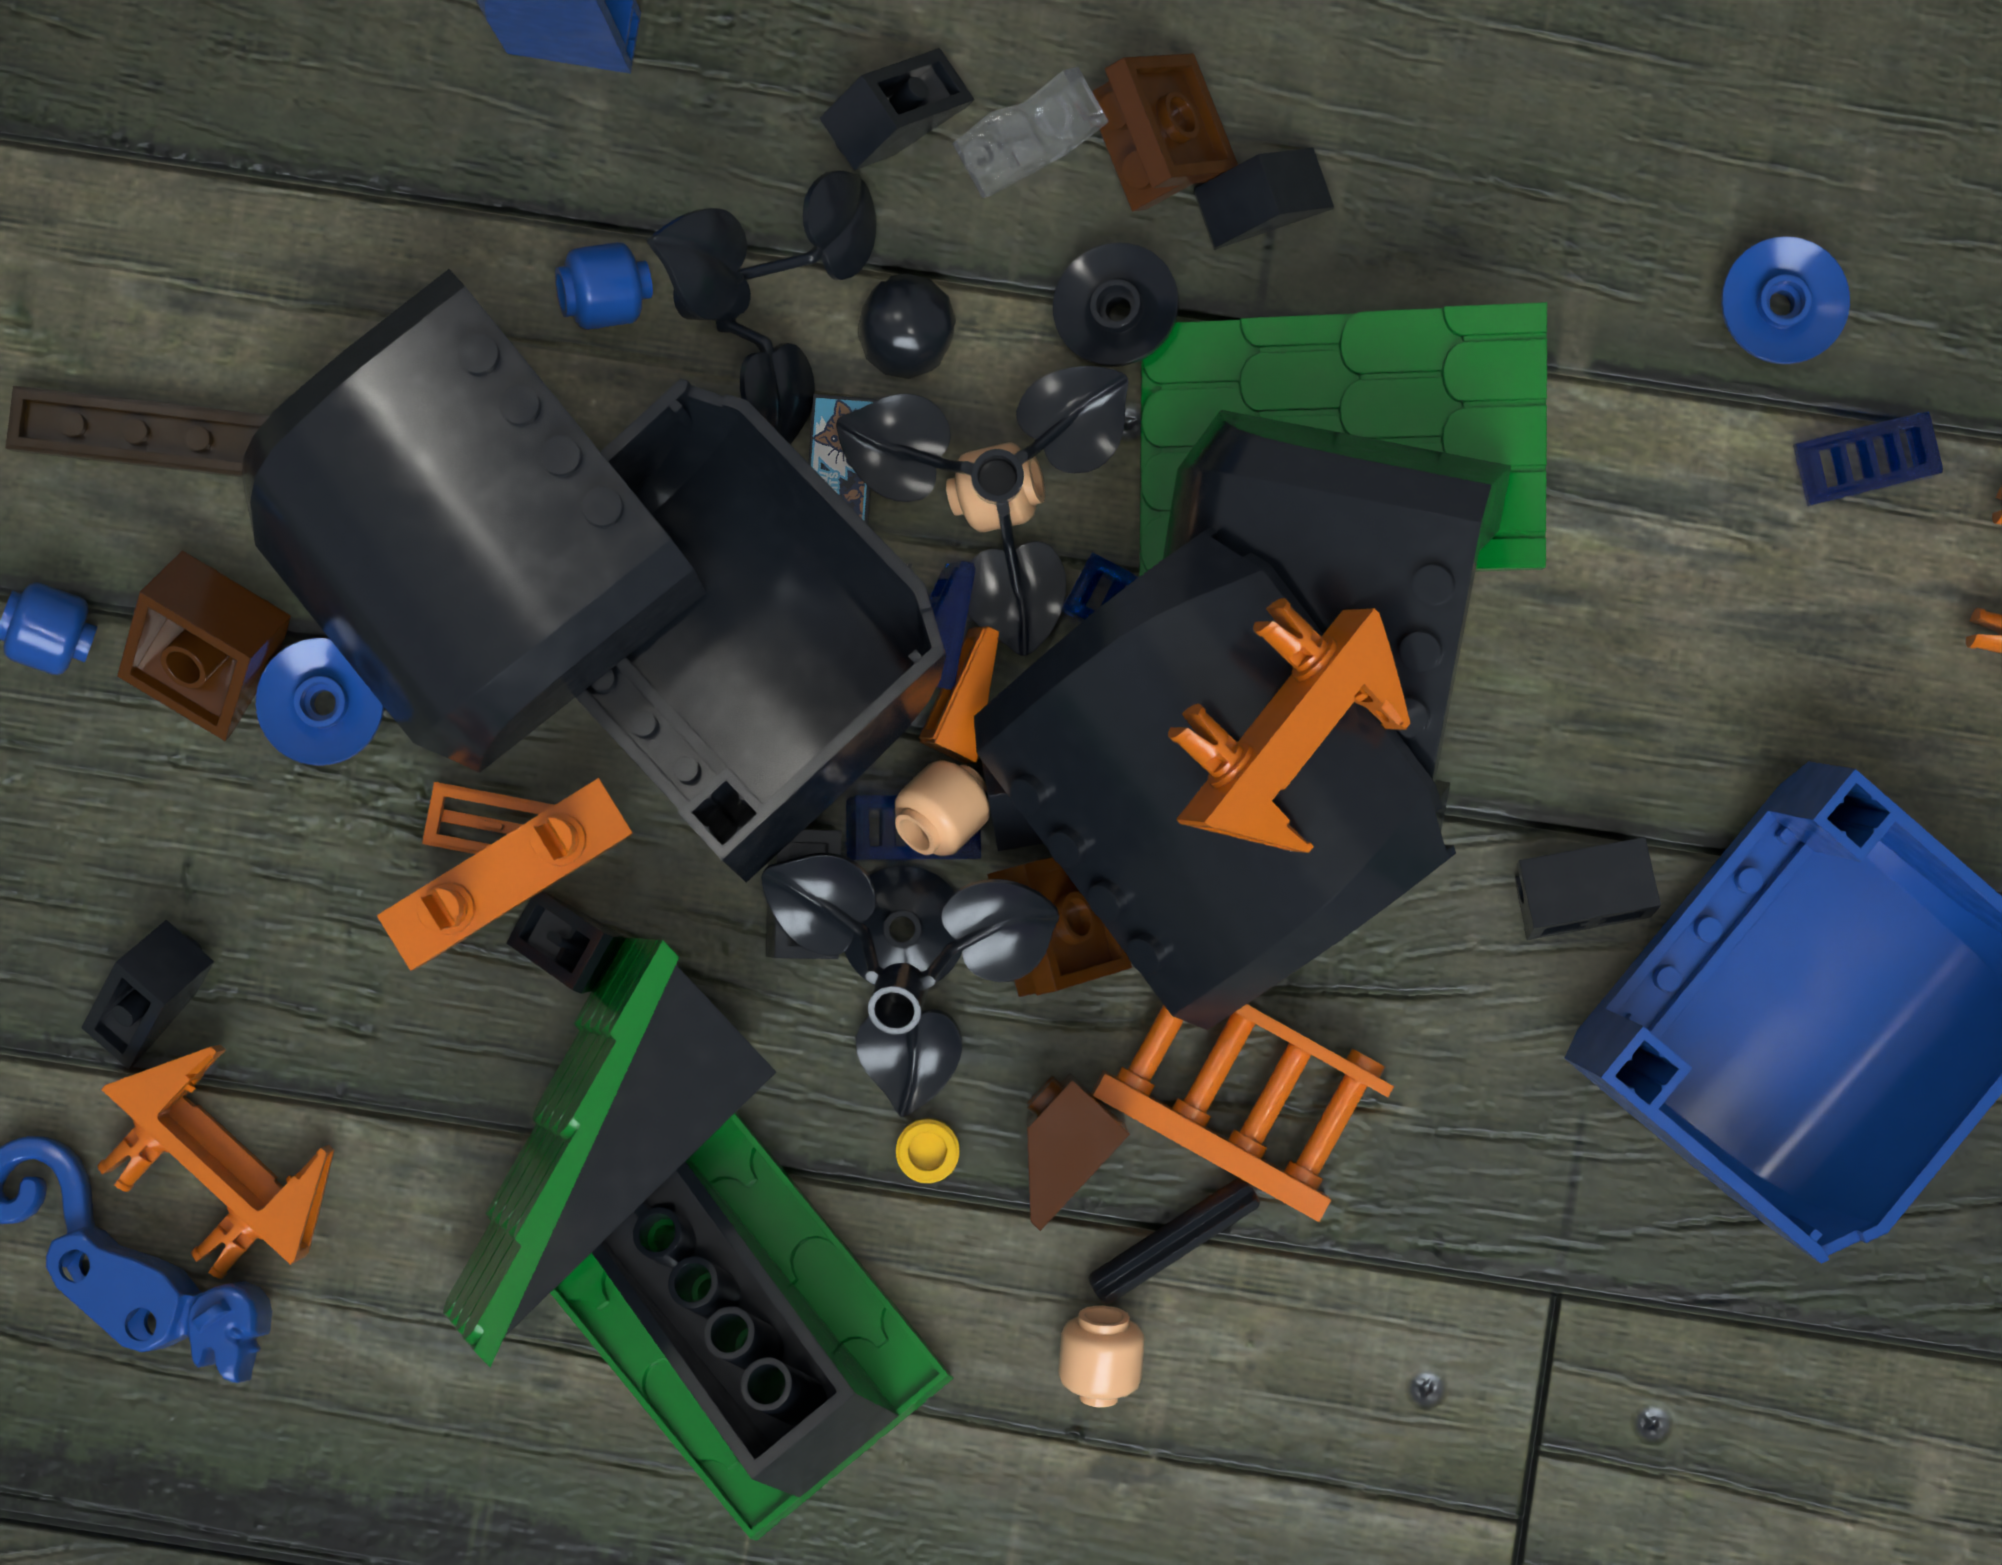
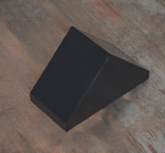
[1194,147,1334,250]
[506,890,624,994]

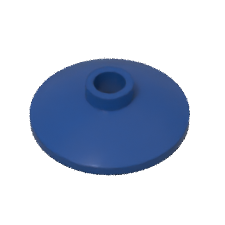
[1721,236,1850,364]
[256,638,384,766]

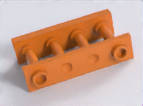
[1091,1004,1394,1222]

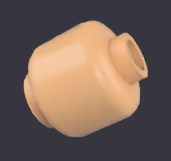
[946,442,1045,532]
[895,760,990,856]
[1059,1306,1145,1407]

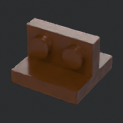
[1086,53,1238,212]
[987,857,1132,997]

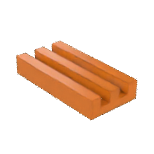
[422,782,554,854]

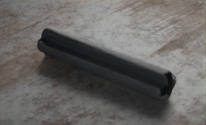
[1088,1178,1260,1304]

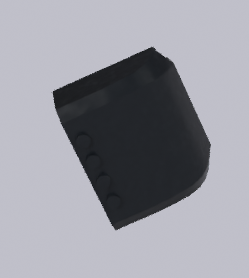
[242,269,706,773]
[575,378,947,883]
[1163,410,1511,832]
[974,527,1456,1030]

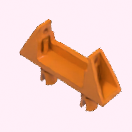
[1168,598,1410,853]
[376,778,633,971]
[97,1045,334,1279]

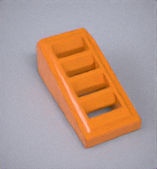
[919,626,999,763]

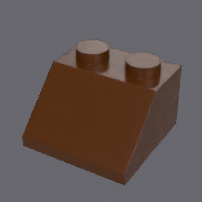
[117,550,291,741]
[1026,1073,1130,1231]

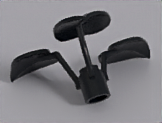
[647,170,876,445]
[836,366,1129,656]
[761,853,1060,1117]

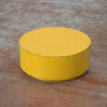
[896,1118,960,1183]

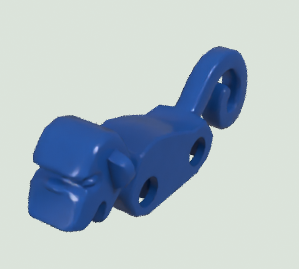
[0,1136,272,1383]

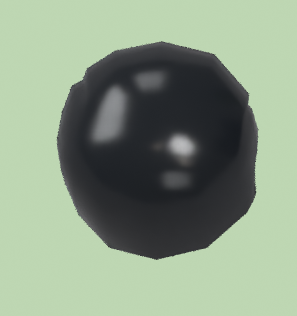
[858,273,956,379]

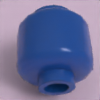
[555,242,653,330]
[0,582,98,675]

